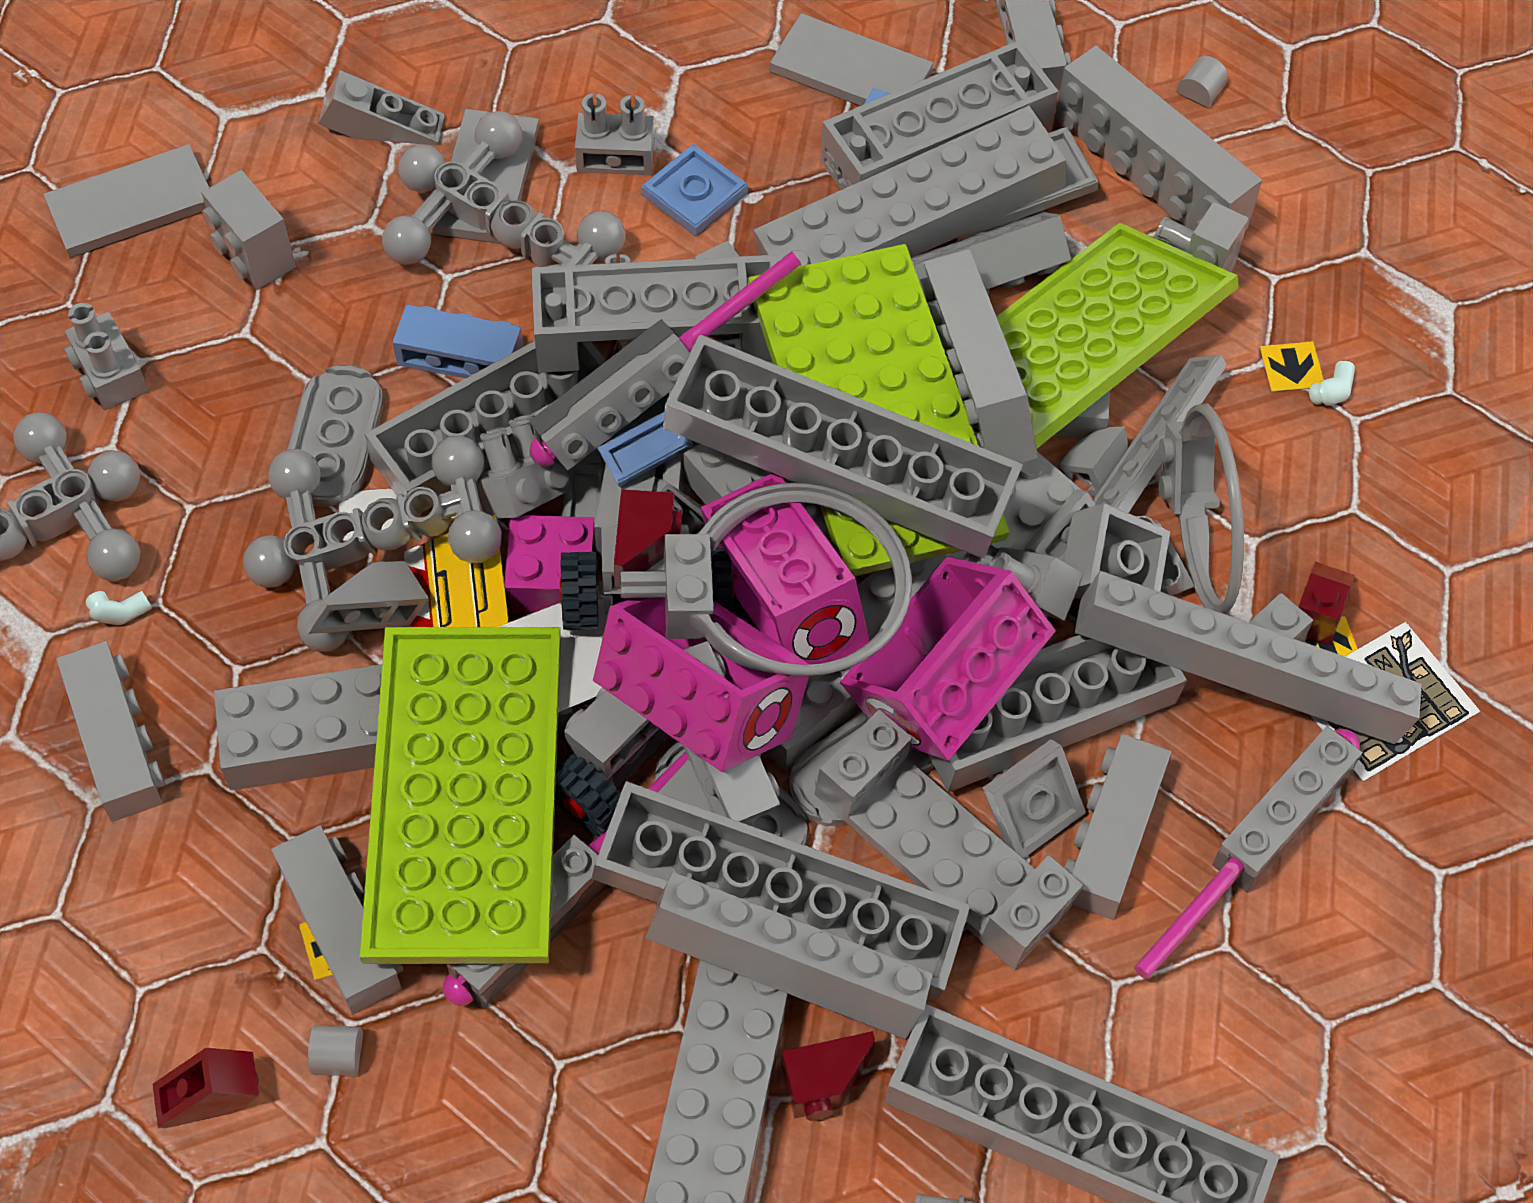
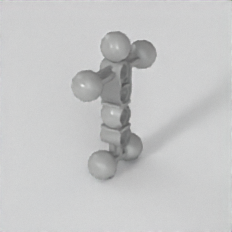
[382,111,626,296]
[0,412,141,581]
[243,435,502,652]

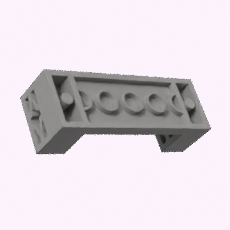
[821,40,1059,190]
[532,255,778,373]
[814,709,1083,970]

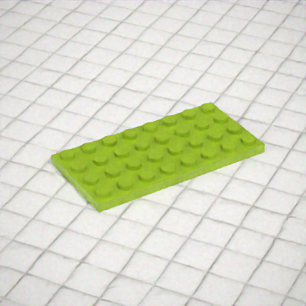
[973,223,1239,449]
[747,244,1010,576]
[360,627,561,964]

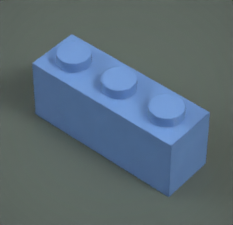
[392,304,524,379]

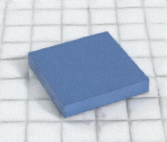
[641,143,748,236]

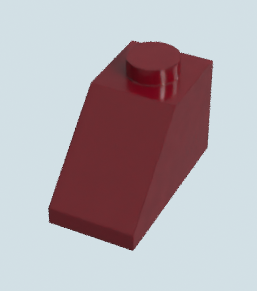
[613,489,682,588]
[1298,561,1355,645]
[781,1031,875,1121]
[152,1048,259,1128]

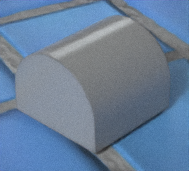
[1176,56,1228,108]
[308,1025,363,1076]

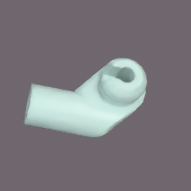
[1309,361,1355,405]
[86,591,152,626]

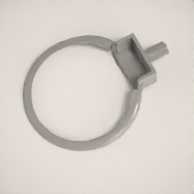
[1159,404,1244,615]
[621,483,912,676]

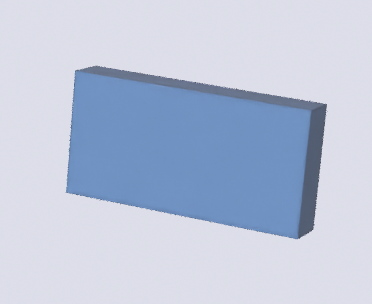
[598,412,693,487]

